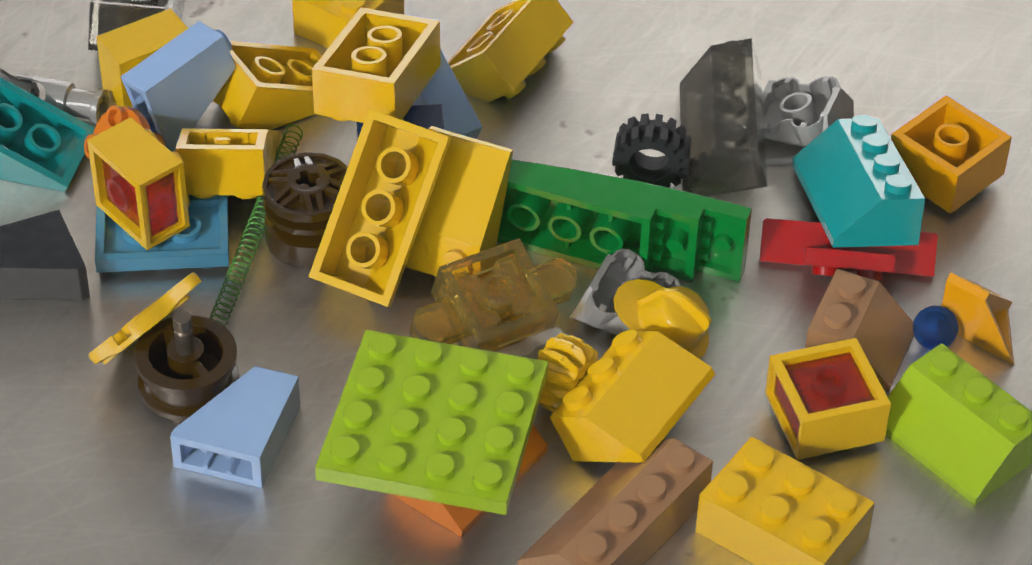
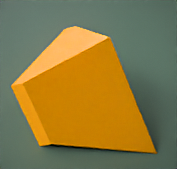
[938,272,1014,365]

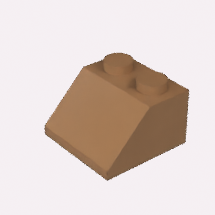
[805,269,917,392]

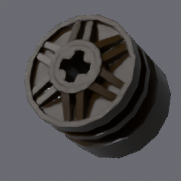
[262,152,348,269]

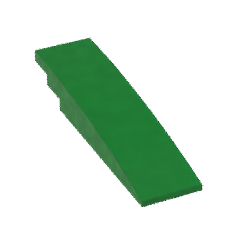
[497,159,752,283]

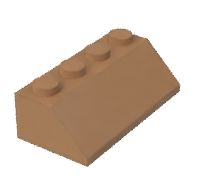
[517,438,713,565]

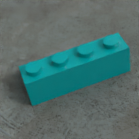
[792,115,925,248]

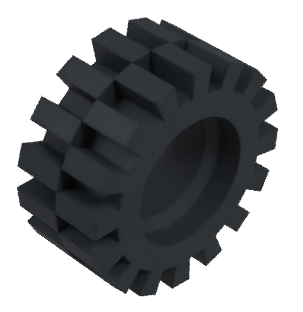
[612,113,692,188]

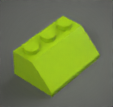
[886,343,1032,505]

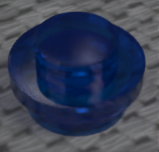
[913,306,958,350]

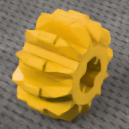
[537,333,598,412]

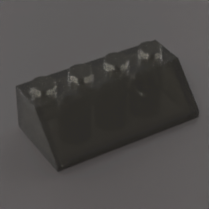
[680,38,767,197]

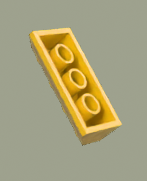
[308,108,452,308]

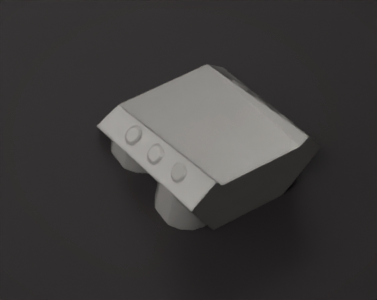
[745,77,854,148]
[569,249,681,335]

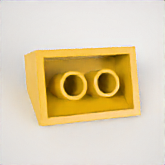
[448,0,574,103]
[550,330,716,463]

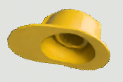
[613,279,712,358]

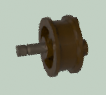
[134,310,239,424]

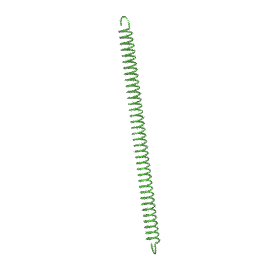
[209,124,303,327]

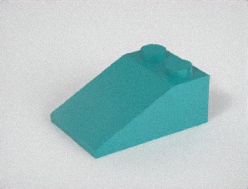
[0,77,95,192]

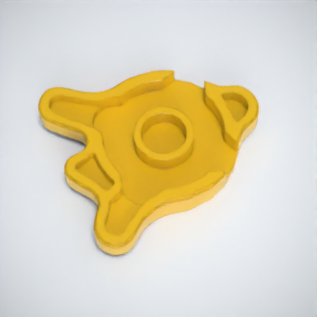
[88,272,202,365]

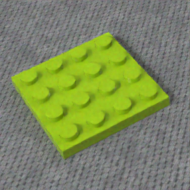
[315,330,548,515]

